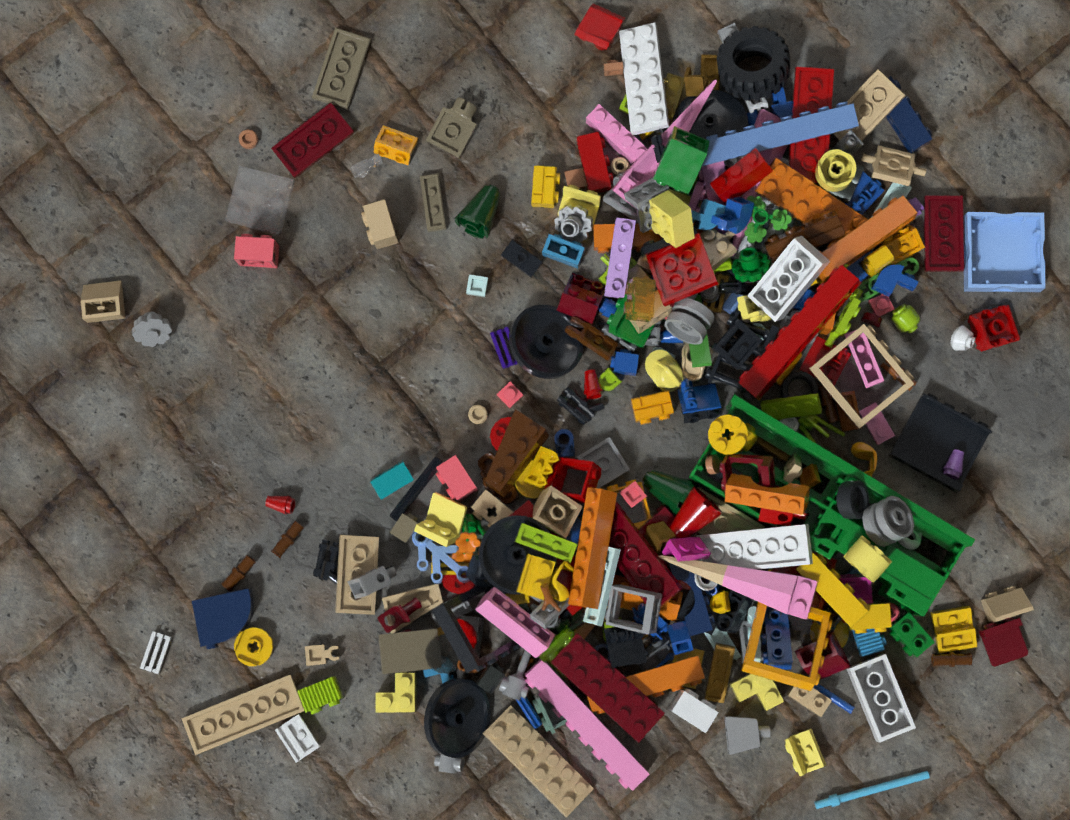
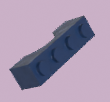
[669,562,715,636]

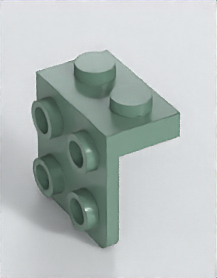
[532,692,567,734]

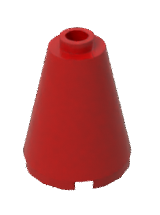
[669,487,722,539]

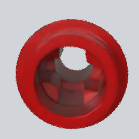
[584,370,603,399]
[265,496,296,515]

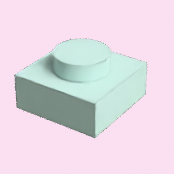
[466,275,488,297]

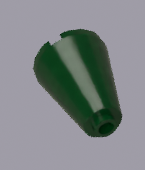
[455,185,500,239]
[643,469,698,515]

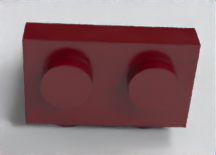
[979,617,1028,667]

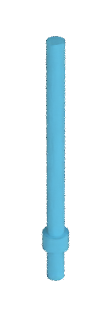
[814,771,930,809]

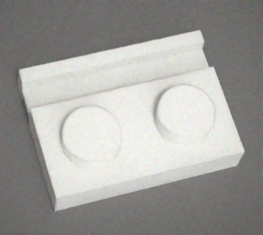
[275,714,321,763]

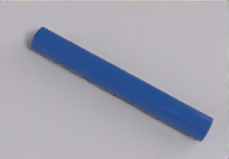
[804,675,854,714]

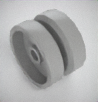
[665,298,714,345]
[862,496,914,547]

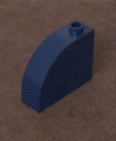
[192,589,254,650]

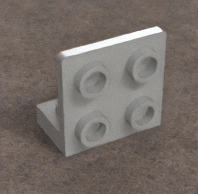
[624,178,669,233]

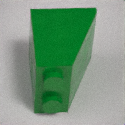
[653,126,710,194]

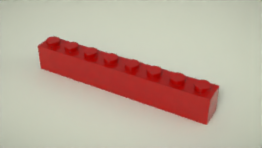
[739,265,861,400]

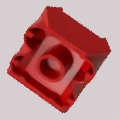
[574,3,625,50]
[967,305,1020,352]

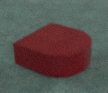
[861,312,882,327]

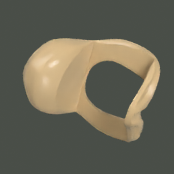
[681,343,713,381]

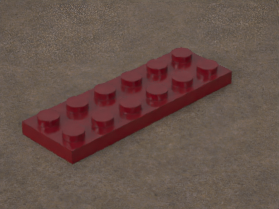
[608,501,683,608]
[551,633,665,743]

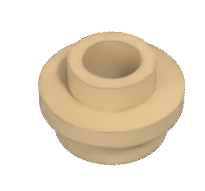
[611,157,630,175]

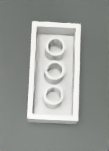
[748,236,830,322]
[847,654,916,743]
[668,688,719,733]

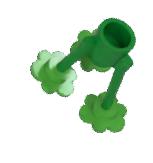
[744,196,792,243]

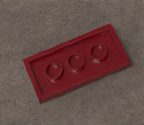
[271,103,354,179]
[924,195,964,272]

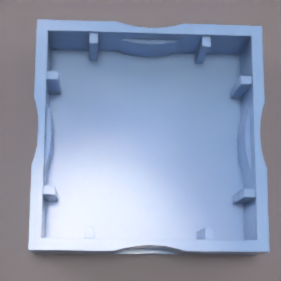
[963,212,1046,292]

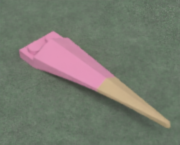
[658,555,818,620]

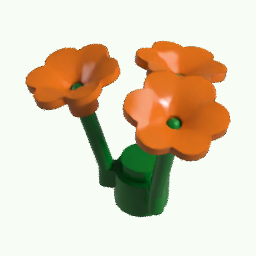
[452,514,485,563]

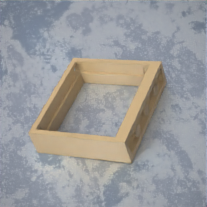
[809,324,915,428]

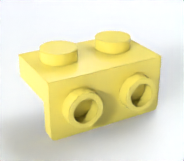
[737,296,771,323]
[785,729,826,776]

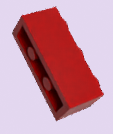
[576,132,613,193]
[709,148,773,204]

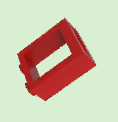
[544,457,602,504]

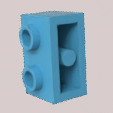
[542,234,585,269]

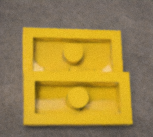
[931,606,977,653]

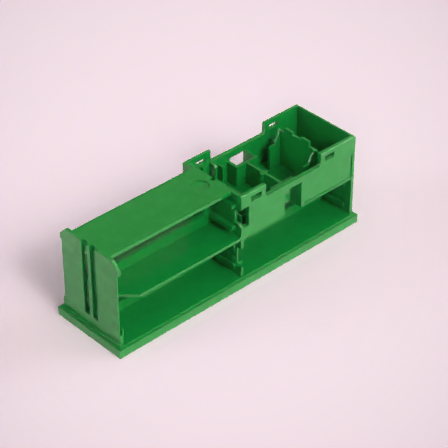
[688,394,975,616]

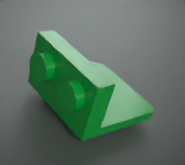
[607,292,655,347]

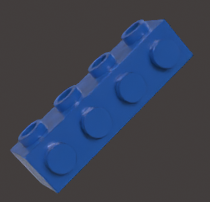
[761,606,793,670]

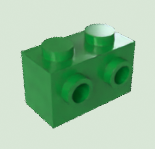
[889,612,935,657]

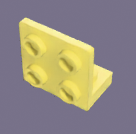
[557,185,601,226]
[414,492,467,547]

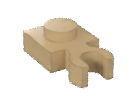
[305,644,340,666]

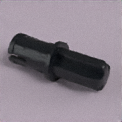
[718,280,756,295]

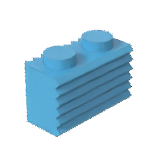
[852,629,886,657]

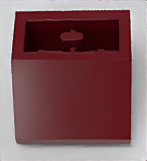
[557,273,605,324]
[794,631,851,680]

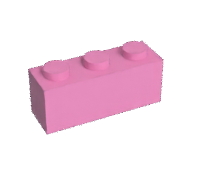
[844,330,884,389]

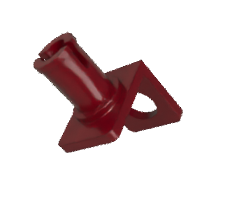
[377,597,422,633]

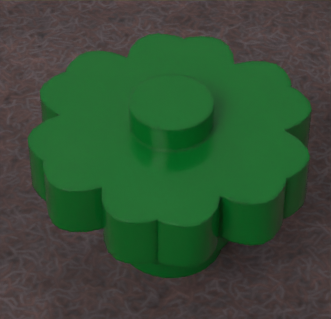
[731,247,771,282]

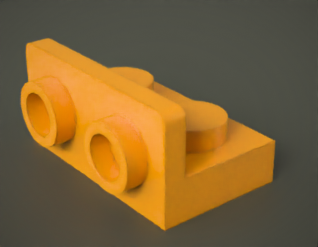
[374,125,418,165]
[878,225,925,265]

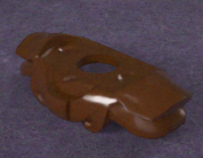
[478,452,519,504]

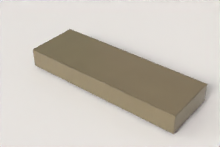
[420,173,447,232]

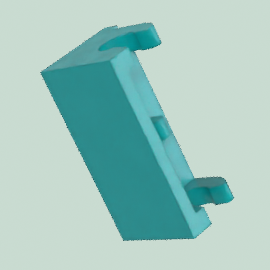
[370,460,414,500]

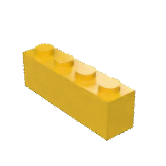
[796,553,869,628]

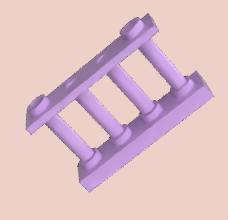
[604,218,636,298]

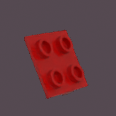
[799,336,851,386]

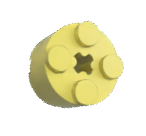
[815,149,856,192]
[843,536,892,583]

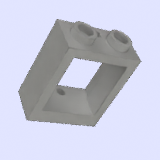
[605,584,662,635]

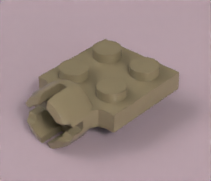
[426,97,477,159]

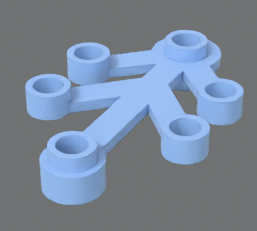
[412,532,470,584]

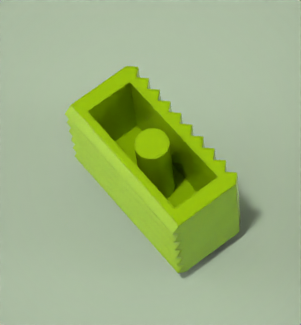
[298,676,344,715]

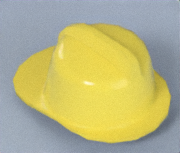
[645,350,683,392]

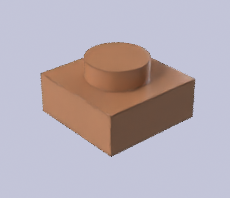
[604,60,623,76]

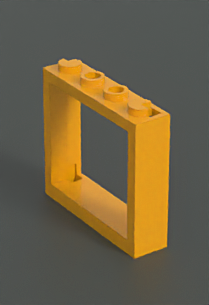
[741,602,832,691]

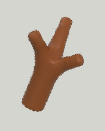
[540,583,562,612]

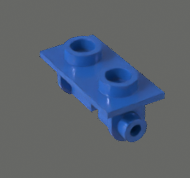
[632,603,668,640]

